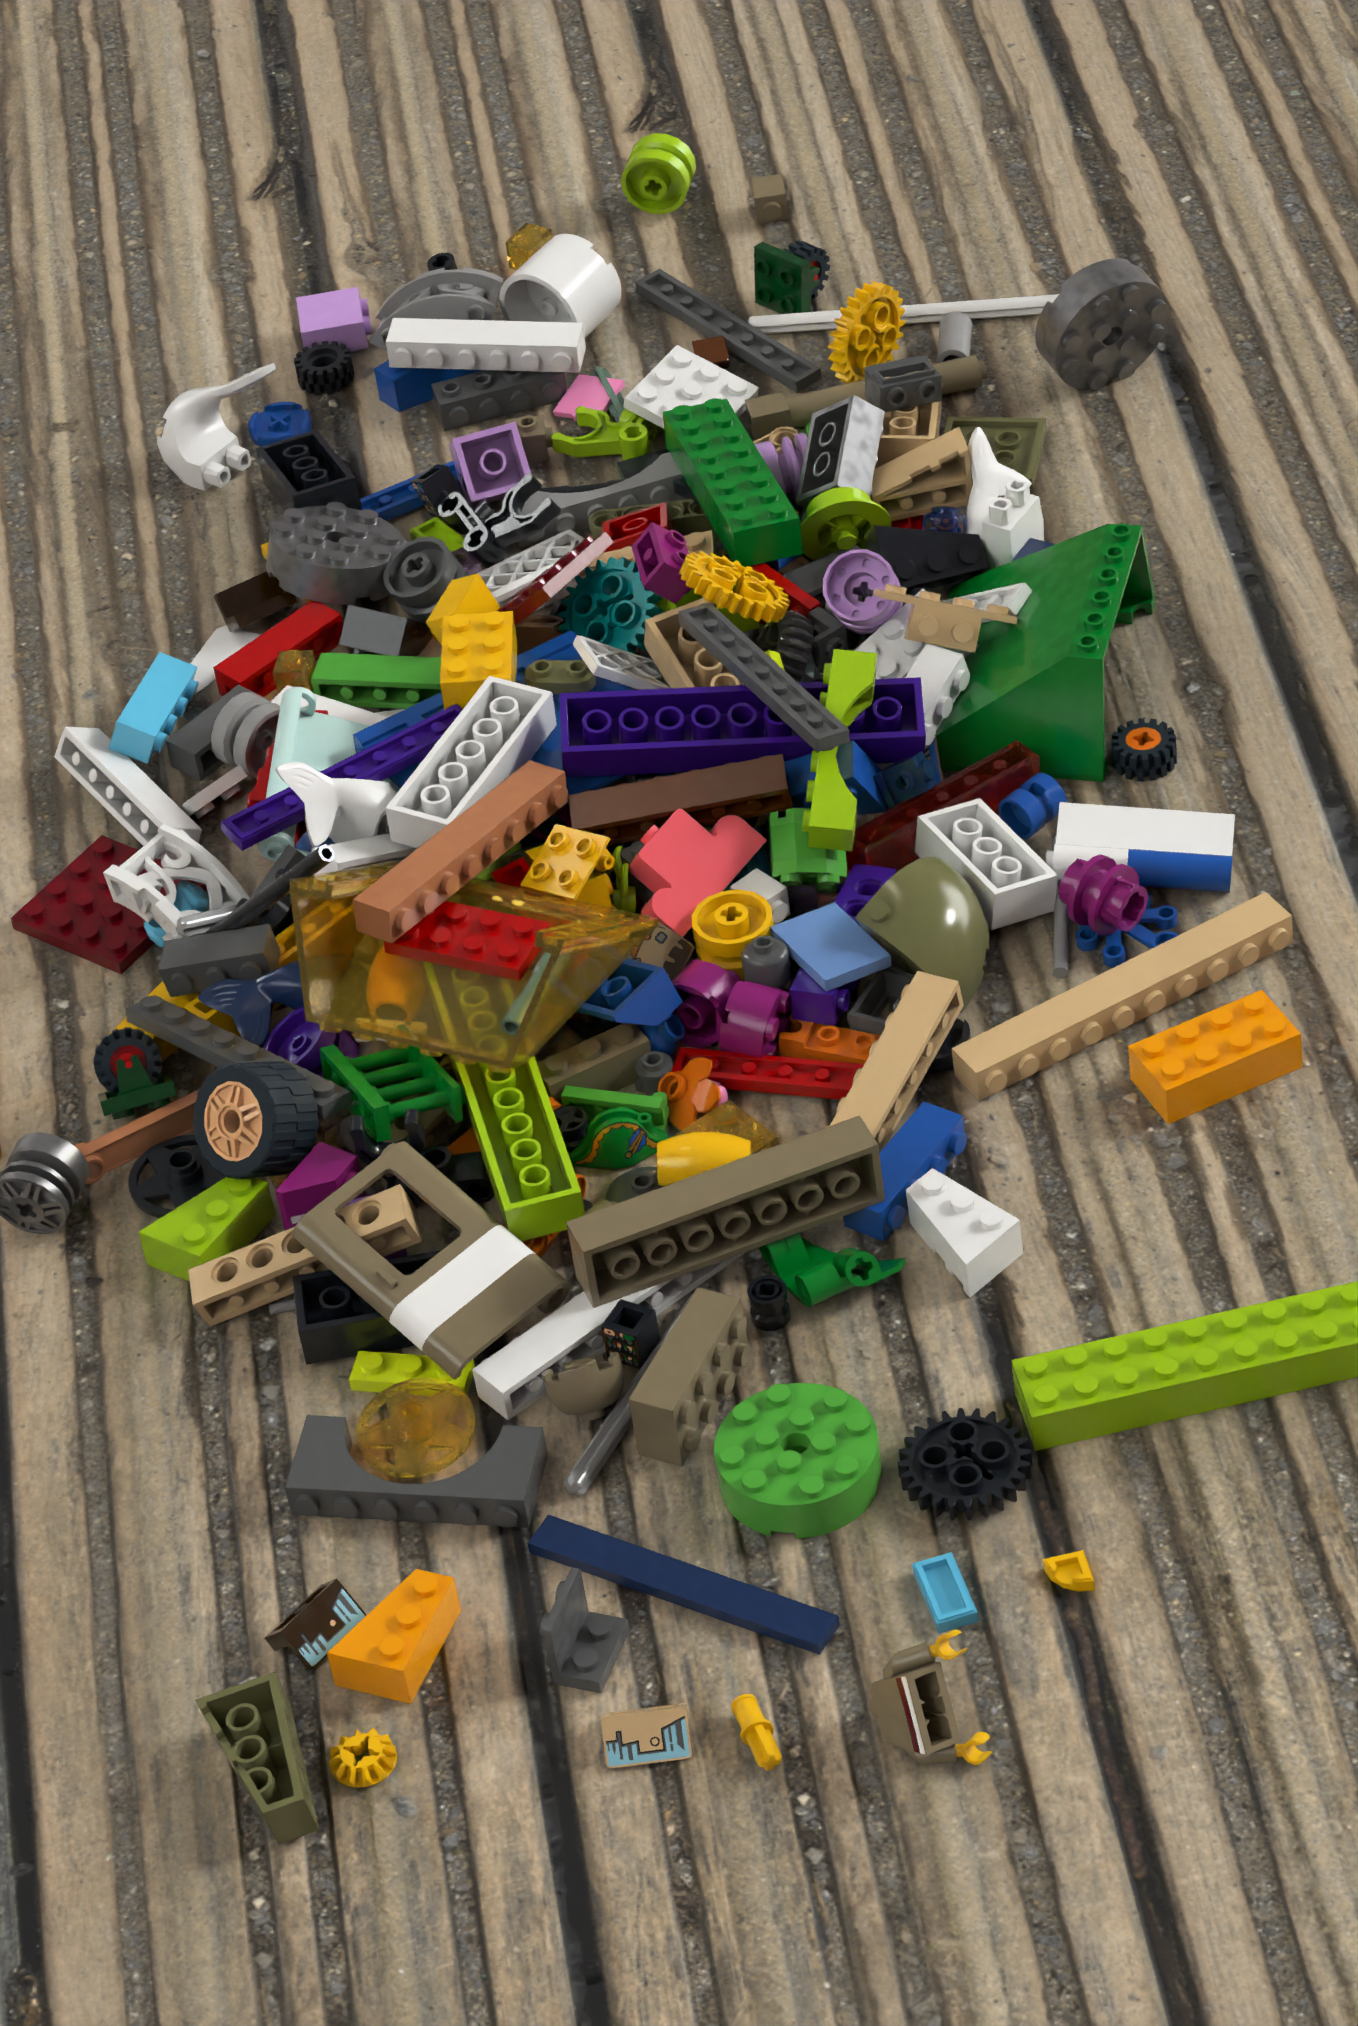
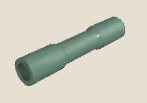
[501,945,566,1037]

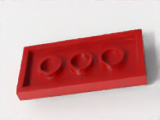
[383,901,551,981]

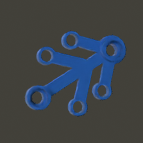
[1076,891,1178,968]

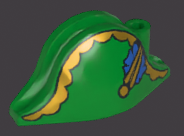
[570,1107,669,1169]

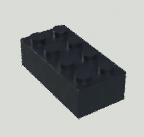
[256,430,362,511]
[293,1250,442,1365]

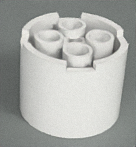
[499,234,622,338]

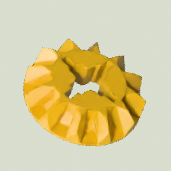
[328,1728,397,1788]

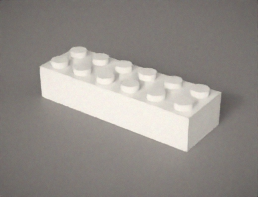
[385,676,557,848]

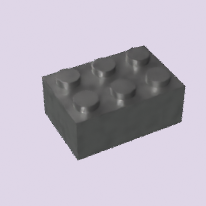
[795,395,885,508]

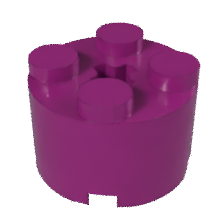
[671,959,741,1049]
[719,980,791,1058]

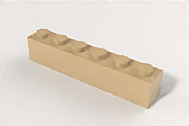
[825,971,964,1153]

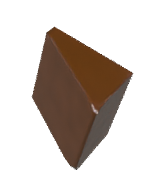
[692,336,729,368]

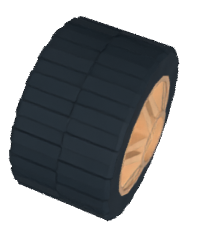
[193,1061,319,1179]

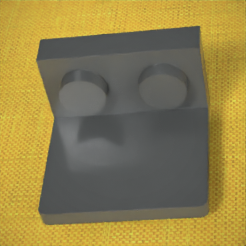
[540,1567,630,1693]

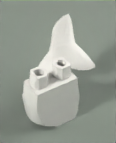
[157,363,276,491]
[965,427,1044,571]
[275,762,397,848]

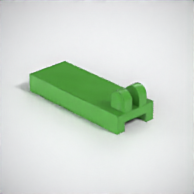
[561,1085,669,1131]

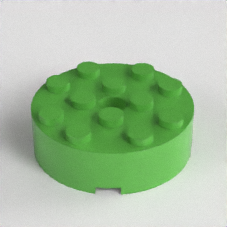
[714,1383,883,1539]

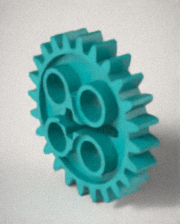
[558,557,663,654]

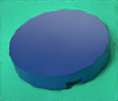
[248,402,313,447]

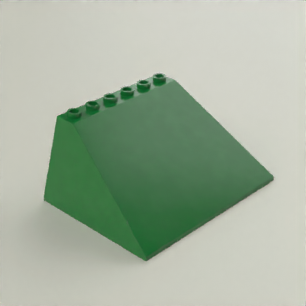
[935,523,1155,782]

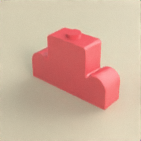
[628,808,767,937]

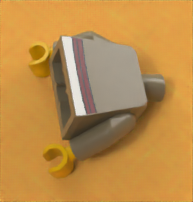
[869,1630,992,1765]

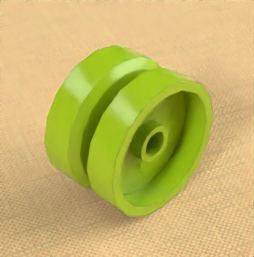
[621,133,696,214]

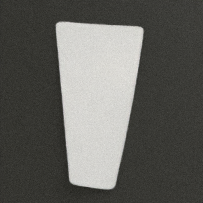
[190,625,260,696]

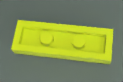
[349,1351,475,1399]

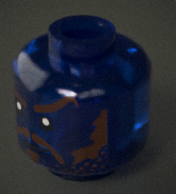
[922,506,967,533]

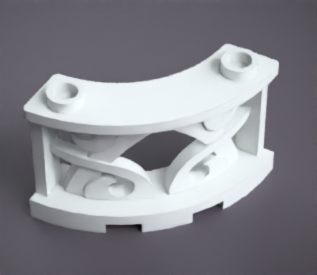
[103,824,250,941]

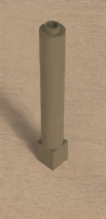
[745,355,987,441]

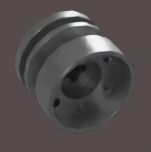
[0,1132,90,1234]

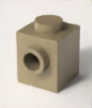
[505,415,553,463]

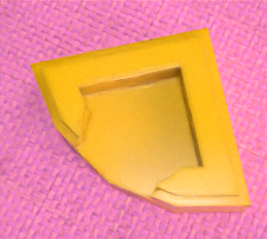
[1043,1550,1095,1592]

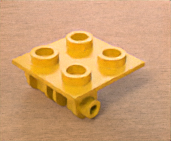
[520,824,614,901]

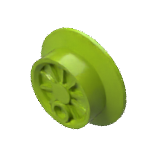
[800,487,891,560]

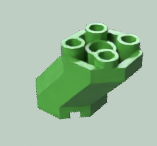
[768,808,847,893]

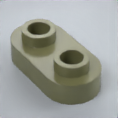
[525,659,596,694]

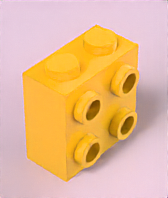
[426,573,500,646]

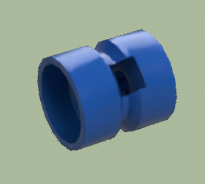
[998,773,1067,839]

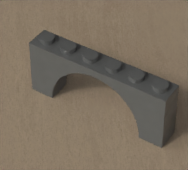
[285,1415,548,1528]

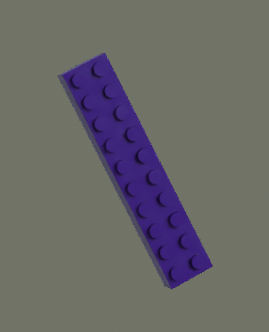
[559,677,926,777]

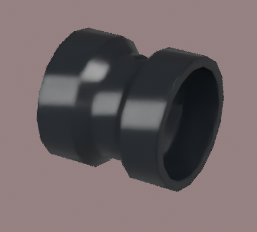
[747,1275,790,1331]

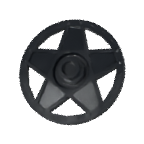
[128,1135,226,1218]

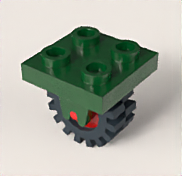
[754,240,830,314]
[93,1027,177,1120]

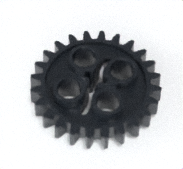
[897,1408,1033,1521]

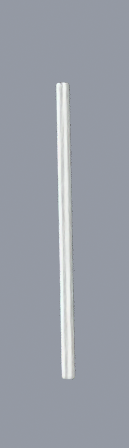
[748,294,1059,334]

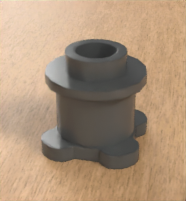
[634,1051,673,1096]

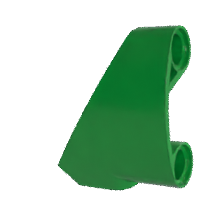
[758,1233,907,1307]

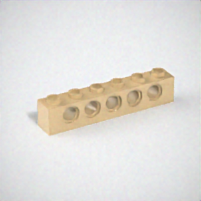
[188,1184,422,1327]

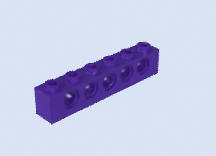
[790,864,897,1026]

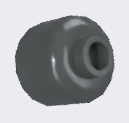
[741,936,792,989]

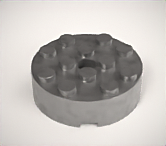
[1035,258,1169,390]
[266,502,404,605]

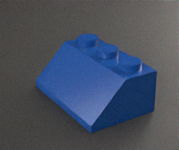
[544,950,683,1026]

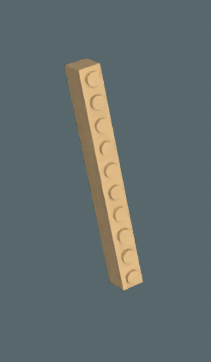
[952,892,1293,1101]

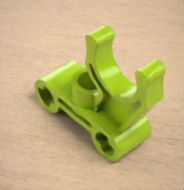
[551,406,664,460]

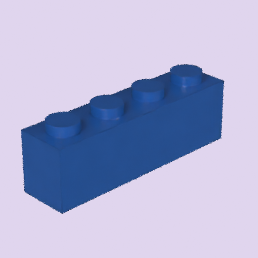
[843,1101,967,1241]

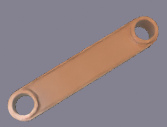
[74,1089,199,1184]

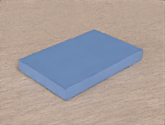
[770,902,892,991]

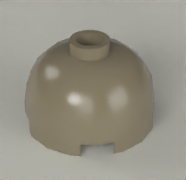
[541,1352,624,1421]

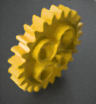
[828,281,905,384]
[679,551,790,623]

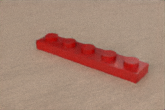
[671,1047,864,1100]

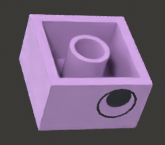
[449,421,531,507]

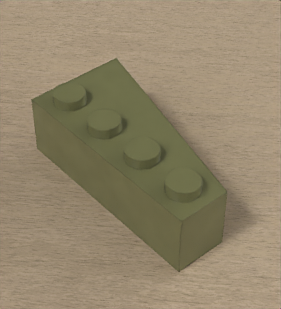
[195,1672,319,1844]

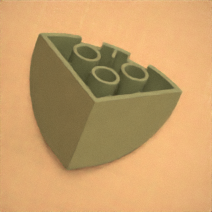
[855,857,989,1013]

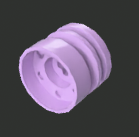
[755,433,807,506]
[823,549,903,634]

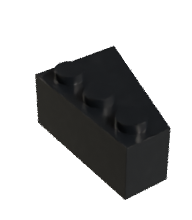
[864,525,989,591]

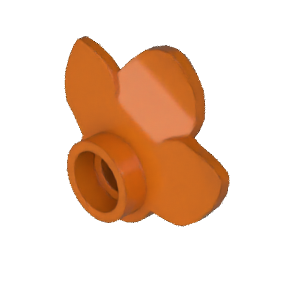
[657,1057,721,1131]

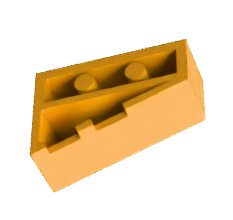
[327,1569,461,1704]

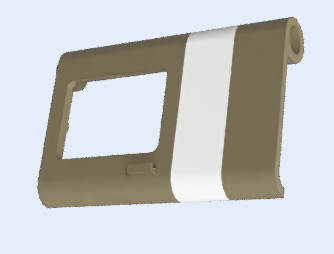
[292,1141,570,1380]

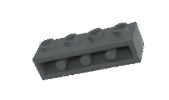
[431,370,567,431]

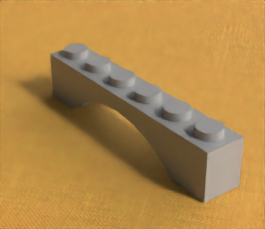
[517,453,686,548]

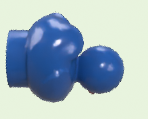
[636,1013,685,1056]

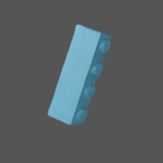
[109,652,199,764]

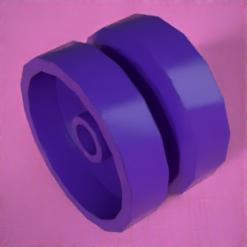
[263,1005,359,1078]

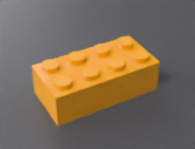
[1128,990,1303,1124]

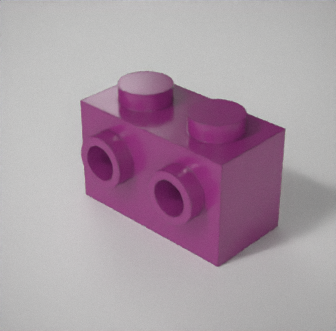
[631,522,692,604]

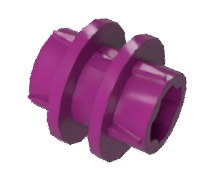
[1058,854,1149,936]

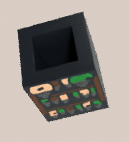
[410,464,467,517]
[601,1299,660,1369]

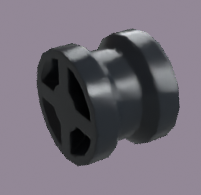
[554,1105,588,1153]

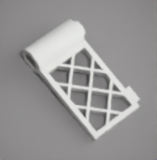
[573,635,670,690]

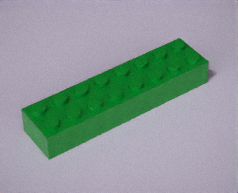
[663,398,803,567]

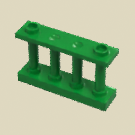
[320,1027,466,1143]

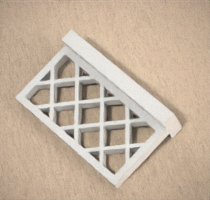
[478,529,605,612]

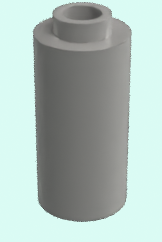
[937,312,972,363]

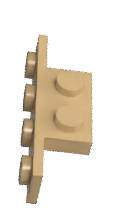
[874,584,1018,653]

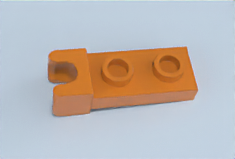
[779,1014,881,1065]

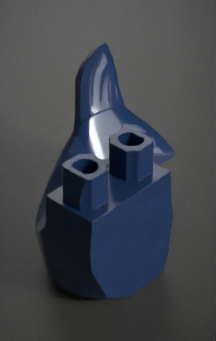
[198,954,370,1048]

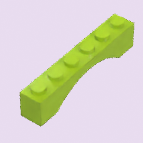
[802,649,877,852]

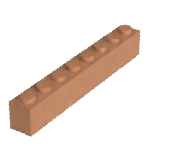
[353,760,568,943]

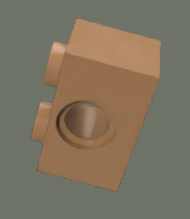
[515,615,566,656]

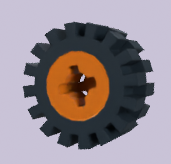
[1111,718,1177,782]

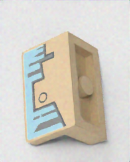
[600,1703,692,1769]

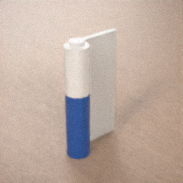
[1046,802,1235,893]

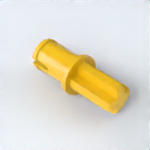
[731,1694,782,1771]

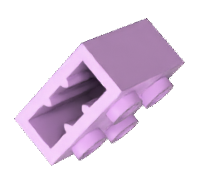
[296,287,372,353]

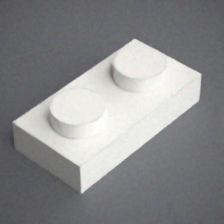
[179,764,247,819]

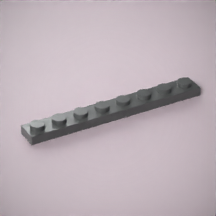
[635,269,822,393]
[678,603,850,752]
[126,995,352,1119]

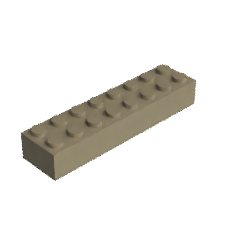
[566,1115,885,1308]

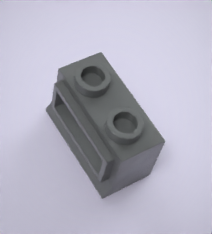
[865,354,942,412]
[846,968,915,1035]

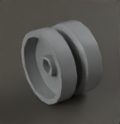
[211,692,280,779]

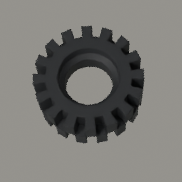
[294,341,355,395]

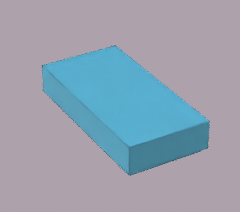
[912,1552,979,1633]

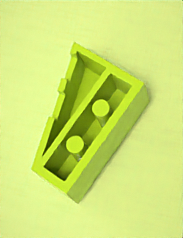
[138,1177,276,1282]

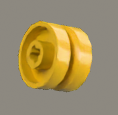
[691,889,774,980]

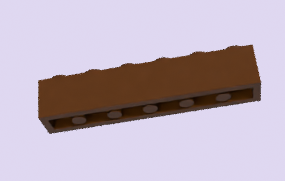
[568,754,793,846]

